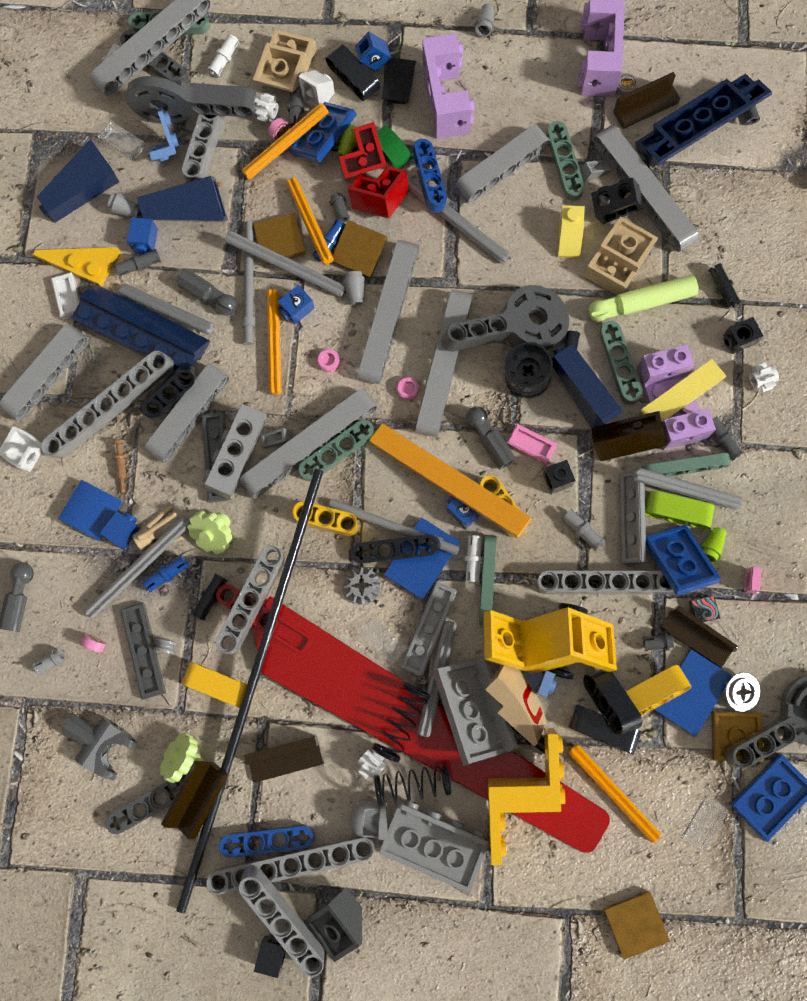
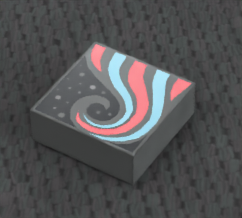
[690,595,721,622]

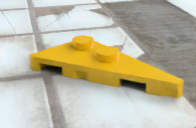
[33,247,121,287]

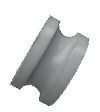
[154,638,178,654]

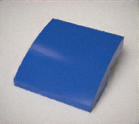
[58,479,123,541]

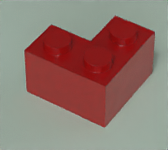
[337,122,387,179]
[347,165,410,219]

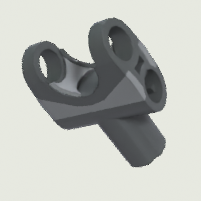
[62,715,138,780]

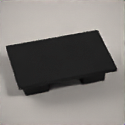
[381,57,416,104]

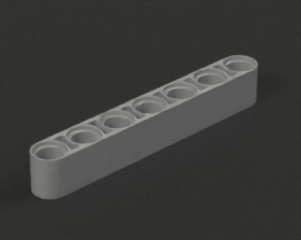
[90,0,211,96]
[593,125,699,252]
[358,240,419,385]
[415,289,473,437]
[41,351,174,458]
[239,388,378,499]
[535,571,698,595]
[206,836,375,895]

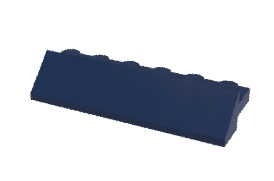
[635,73,772,167]
[71,285,211,377]

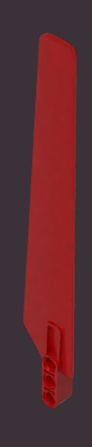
[216,585,610,853]

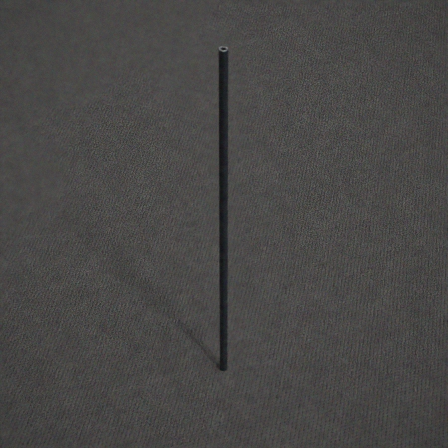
[176,469,324,913]

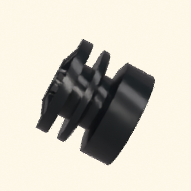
[504,342,553,399]

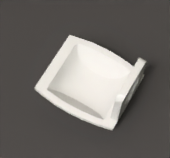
[0,426,42,472]

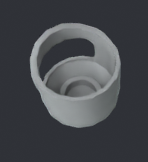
[350,801,388,840]

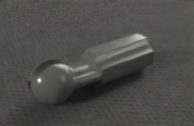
[176,268,237,316]
[466,406,516,470]
[0,562,34,632]

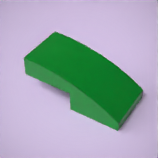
[377,125,413,168]

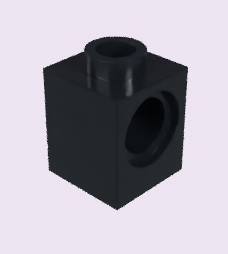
[723,317,764,354]
[543,460,576,494]
[254,933,286,978]

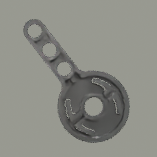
[126,76,256,124]
[441,285,569,352]
[725,675,807,768]

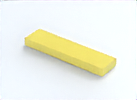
[639,359,726,422]

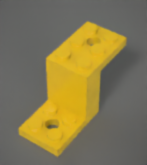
[484,607,617,674]
[487,728,565,865]

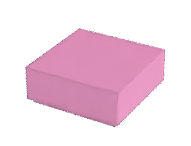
[744,566,762,594]

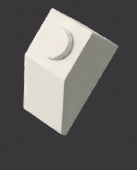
[299,70,335,108]

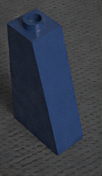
[37,140,120,223]
[136,176,228,222]
[551,344,623,428]

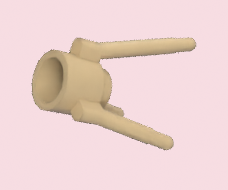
[133,505,183,550]

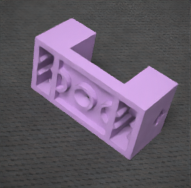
[578,0,625,97]
[422,33,475,139]
[636,344,716,450]

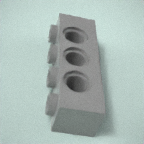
[202,404,267,500]

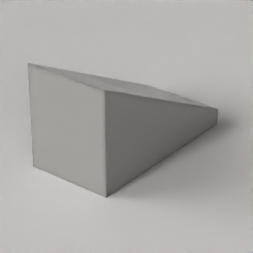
[580,159,612,183]
[260,428,293,448]

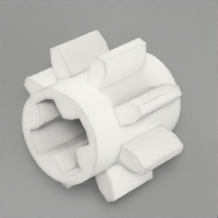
[253,93,279,122]
[749,362,779,392]
[357,749,387,779]

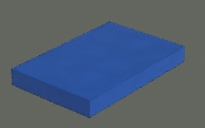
[288,102,357,163]
[384,517,460,600]
[646,524,721,596]
[653,649,731,737]
[729,753,807,842]

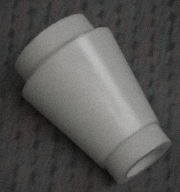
[474,4,494,37]
[107,193,140,218]
[343,271,365,305]

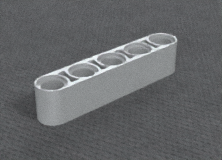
[182,114,226,182]
[455,124,551,203]
[0,324,88,421]
[145,363,230,463]
[216,545,285,654]
[239,867,325,977]

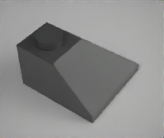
[304,887,362,962]

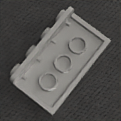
[432,656,517,766]
[379,799,490,893]

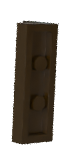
[613,72,681,129]
[591,411,668,462]
[659,606,739,668]
[244,736,323,782]
[161,761,229,839]

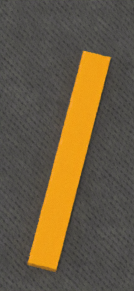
[369,423,531,539]

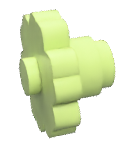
[187,510,232,555]
[160,733,204,783]

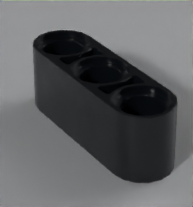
[325,44,381,101]
[142,363,196,418]
[583,669,642,735]
[568,705,642,755]

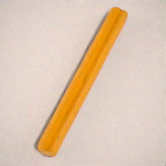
[242,103,329,180]
[286,177,334,265]
[266,289,282,395]
[569,744,661,843]

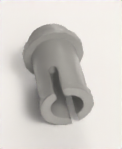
[32,649,65,675]

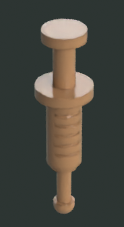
[112,440,128,493]

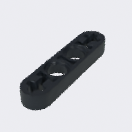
[351,535,441,564]

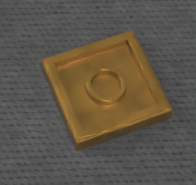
[253,213,306,265]
[333,220,388,278]
[711,711,764,762]
[603,891,670,960]

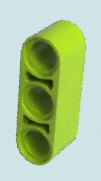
[645,491,715,530]

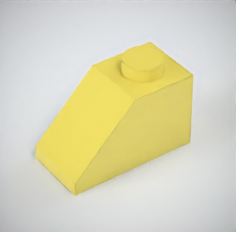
[558,205,585,259]

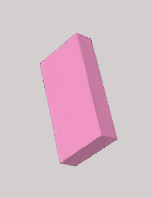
[506,424,557,465]

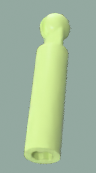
[588,274,698,322]

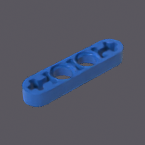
[413,139,447,212]
[219,825,315,858]

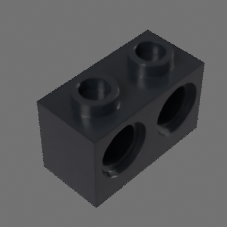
[591,177,644,224]

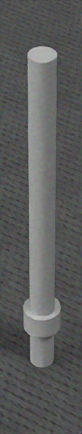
[242,221,255,345]
[329,499,459,555]

